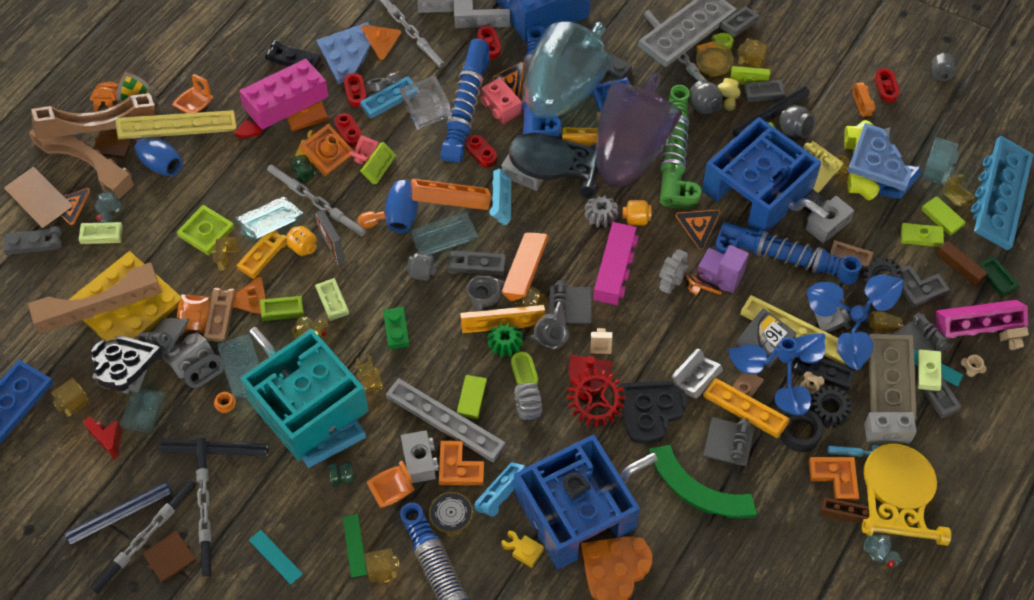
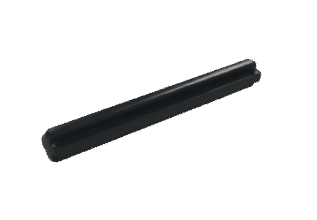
[732,86,810,137]
[160,439,269,456]

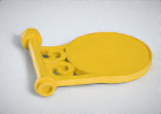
[862,444,951,546]

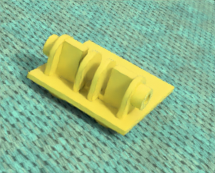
[803,141,844,193]

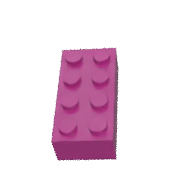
[239,59,328,130]

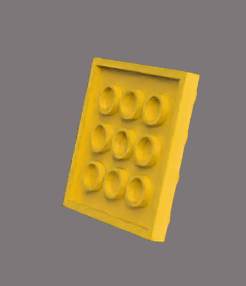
[69,251,181,342]

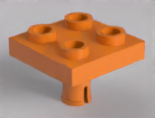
[299,124,354,176]

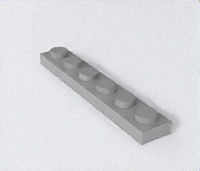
[386,378,505,462]

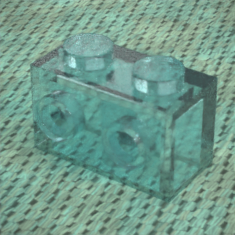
[922,137,960,185]

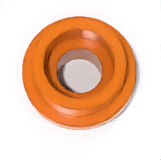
[214,392,236,413]

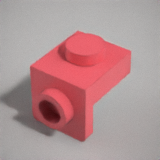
[349,135,380,165]

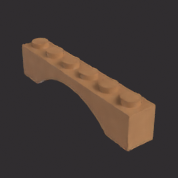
[31,93,155,140]
[29,129,134,201]
[28,263,162,334]

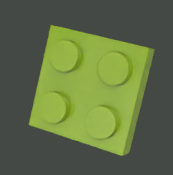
[177,205,235,256]

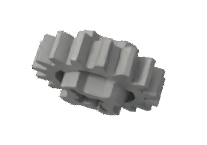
[659,249,688,294]

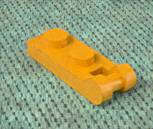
[237,228,287,279]

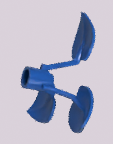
[807,275,903,370]
[729,333,825,416]

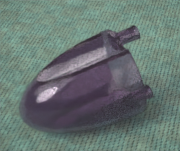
[595,72,682,188]

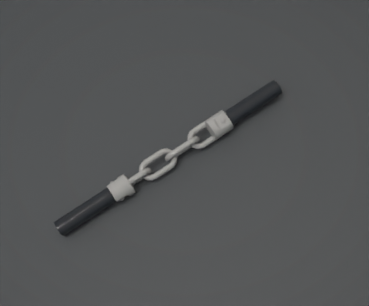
[196,438,212,577]
[91,480,197,594]

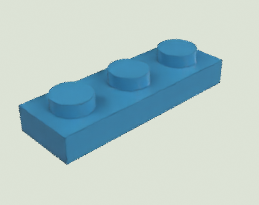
[360,76,419,119]
[302,419,367,468]

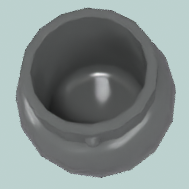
[689,81,723,115]
[779,105,815,138]

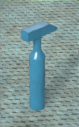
[827,445,879,457]

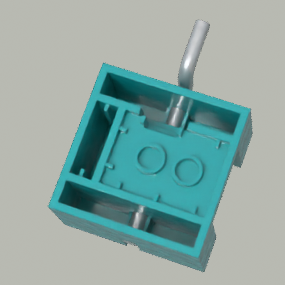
[240,327,369,462]

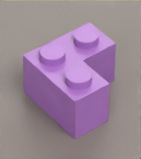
[696,245,749,293]

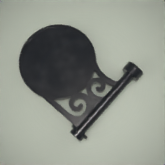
[509,133,605,199]

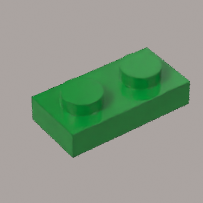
[383,307,409,349]

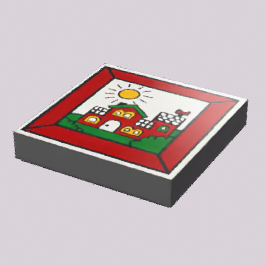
[316,210,345,265]

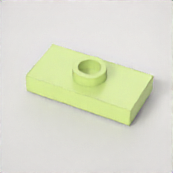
[79,222,123,244]
[315,278,349,321]
[918,350,941,391]

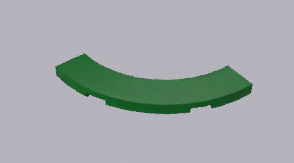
[648,445,757,519]

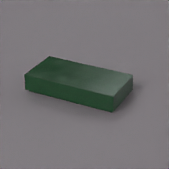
[978,256,1020,298]

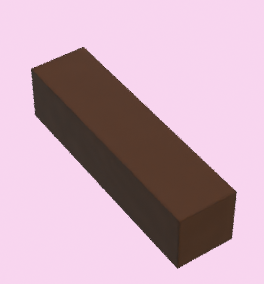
[936,241,988,286]
[820,497,879,524]

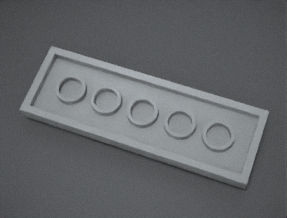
[637,0,737,67]

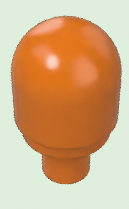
[358,211,386,229]

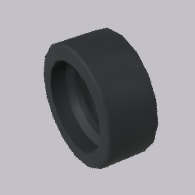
[780,410,823,452]

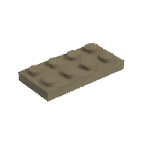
[869,334,916,420]

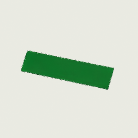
[343,514,367,578]

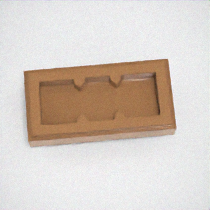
[830,240,874,272]
[732,372,764,398]

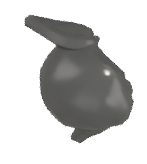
[466,276,505,312]
[524,302,570,349]

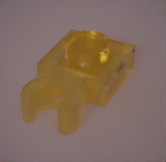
[356,355,383,393]

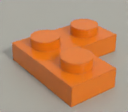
[439,441,484,486]
[809,457,859,502]

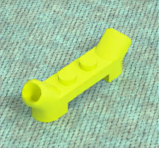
[844,120,880,200]

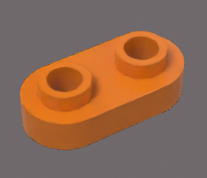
[853,82,875,117]

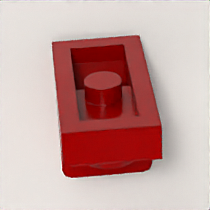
[83,417,122,459]

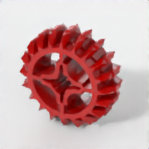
[566,368,625,428]

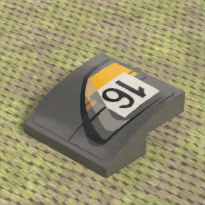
[736,308,797,369]

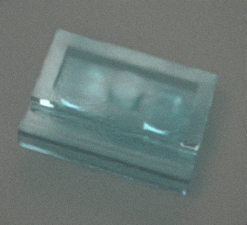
[120,389,165,434]

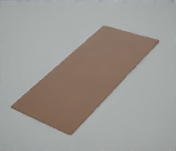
[4,167,73,228]

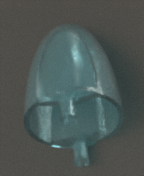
[525,22,611,119]

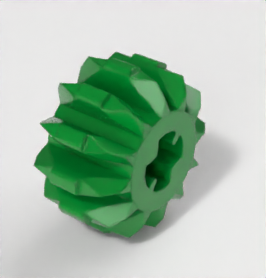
[487,322,523,358]

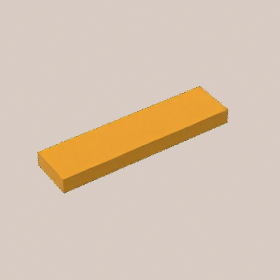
[460,305,545,333]
[703,378,789,438]

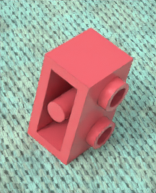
[480,78,522,124]

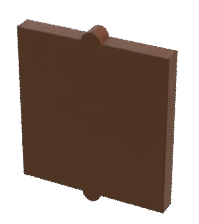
[93,129,133,159]
[142,531,196,583]

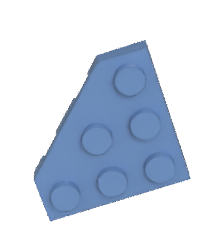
[316,22,371,84]
[847,123,912,191]

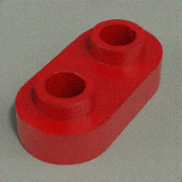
[477,26,501,59]
[874,68,900,103]
[344,73,366,107]
[334,113,362,147]
[466,135,497,168]

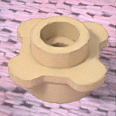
[961,355,986,377]
[800,371,825,395]

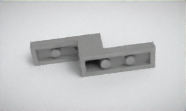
[417,0,510,29]

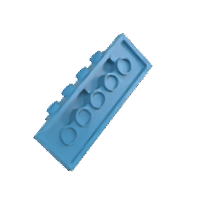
[971,136,1033,250]

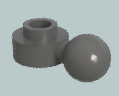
[367,73,401,94]

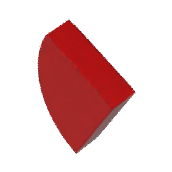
[234,120,262,139]

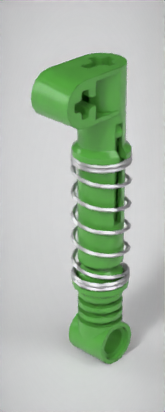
[660,85,701,210]

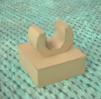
[999,327,1029,350]
[590,328,612,354]

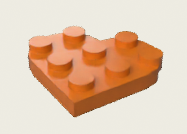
[581,537,652,600]

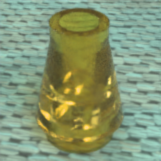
[869,310,902,331]

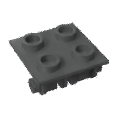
[549,280,591,324]
[891,313,950,352]
[137,318,189,354]
[703,417,755,466]

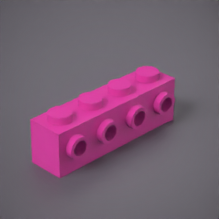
[593,222,639,305]
[936,300,1028,338]

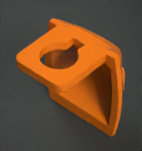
[172,74,213,114]
[90,82,118,112]
[177,295,211,334]
[367,461,415,508]

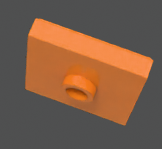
[287,101,329,132]

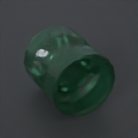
[290,155,316,183]
[329,462,354,487]

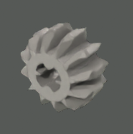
[585,194,618,229]
[514,383,542,420]

